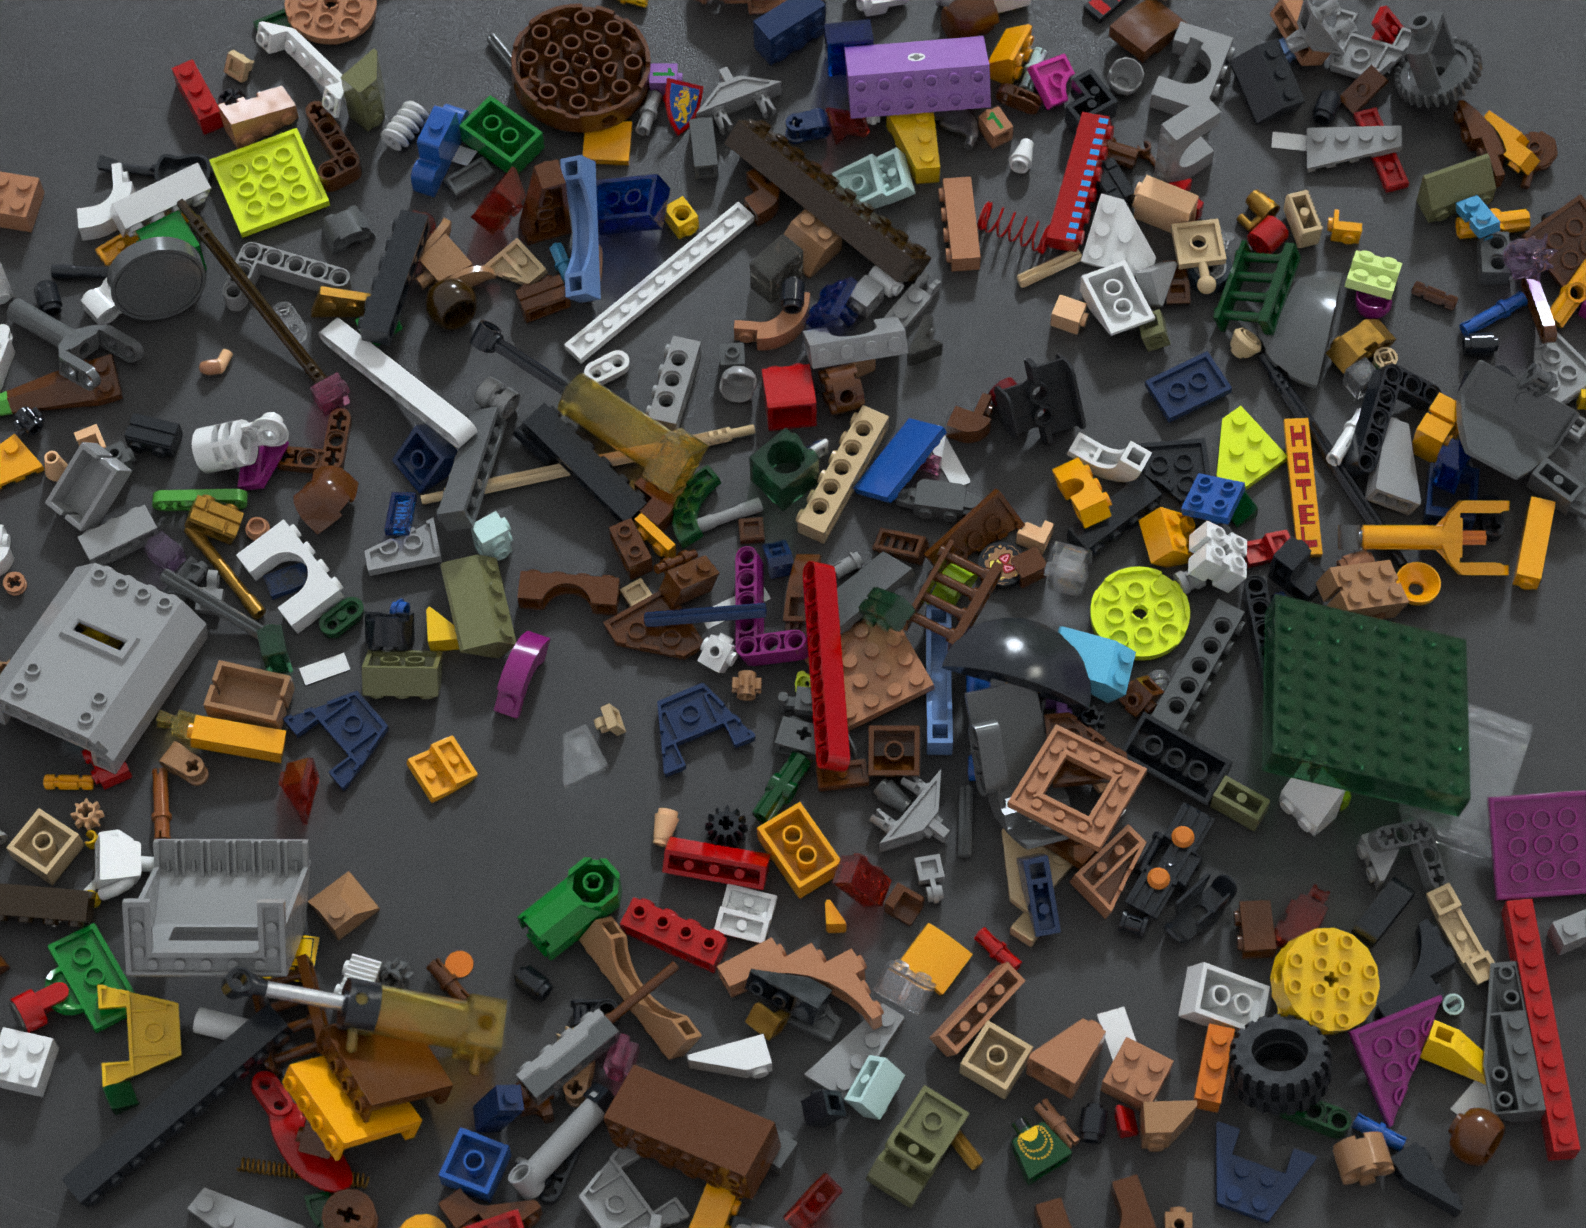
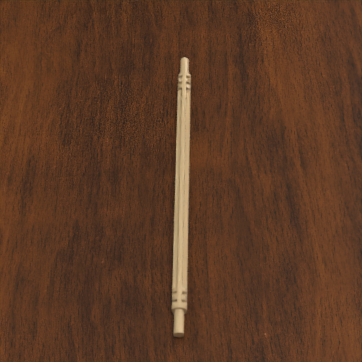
[420,424,755,505]

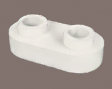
[584,350,630,387]

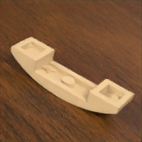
[1426,883,1495,985]

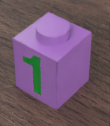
[649,63,683,96]

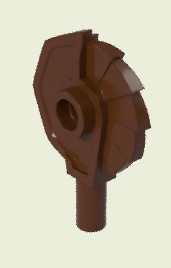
[1520,131,1558,189]

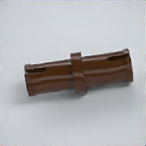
[426,958,472,1008]

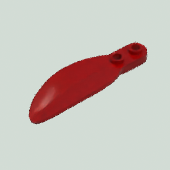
[251,1071,353,1192]

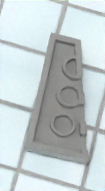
[804,1003,905,1105]

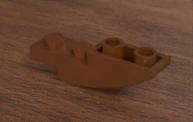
[1453,100,1506,188]
[783,554,821,648]

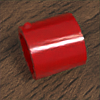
[1247,216,1289,254]

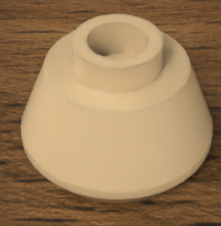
[1230,328,1261,359]

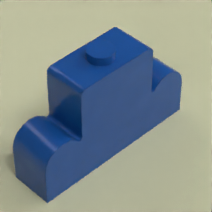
[411,104,469,197]

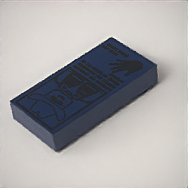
[264,562,308,600]

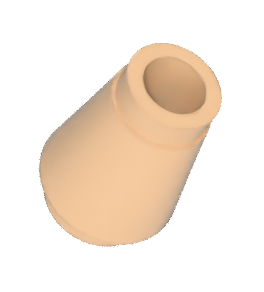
[44,451,68,482]
[653,808,679,847]

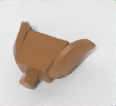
[415,218,496,290]

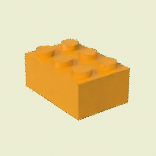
[757,802,842,899]

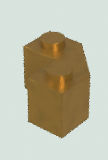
[1326,319,1397,374]

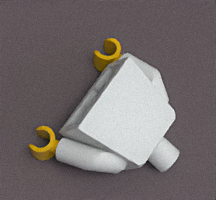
[84,830,154,908]

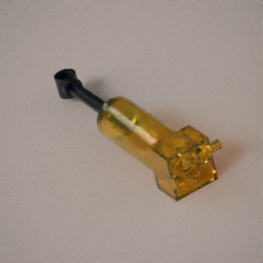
[469,320,709,494]

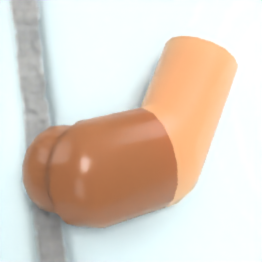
[199,349,233,375]

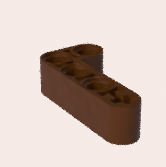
[306,101,362,192]

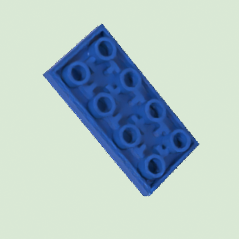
[853,418,947,503]

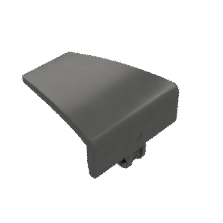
[1456,360,1580,480]

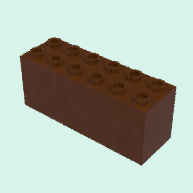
[603,1065,781,1200]

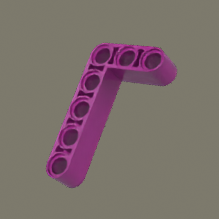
[735,546,808,666]

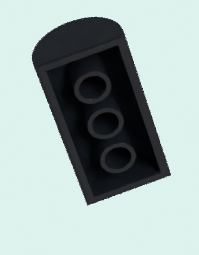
[1122,712,1233,806]

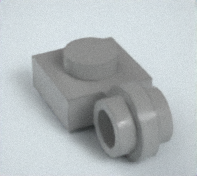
[914,854,945,904]

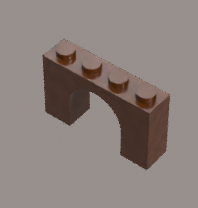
[1034,1174,1156,1228]

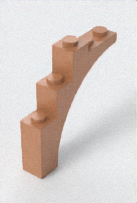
[717,937,884,1030]

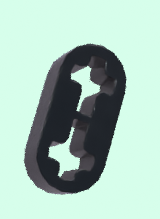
[1478,495,1505,542]

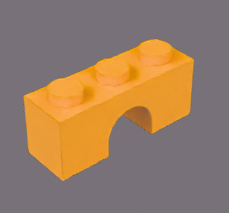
[1052,457,1112,528]

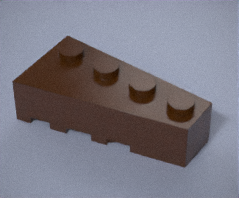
[519,159,572,246]

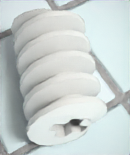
[381,100,429,151]

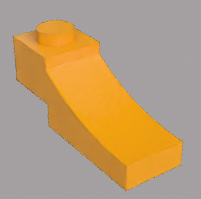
[1484,110,1540,175]

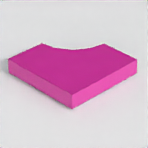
[1027,53,1075,110]

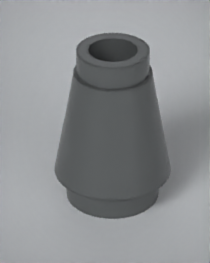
[873,777,912,813]

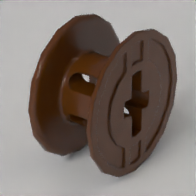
[322,1189,379,1228]

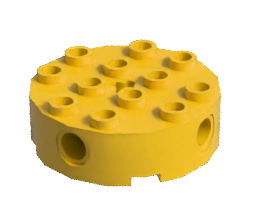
[1270,928,1380,1035]

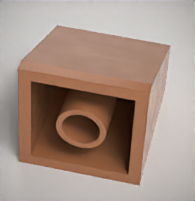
[1026,1018,1106,1100]

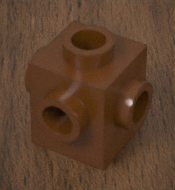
[1119,675,1164,717]

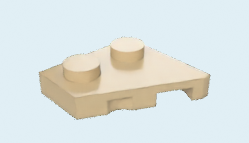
[484,238,548,285]

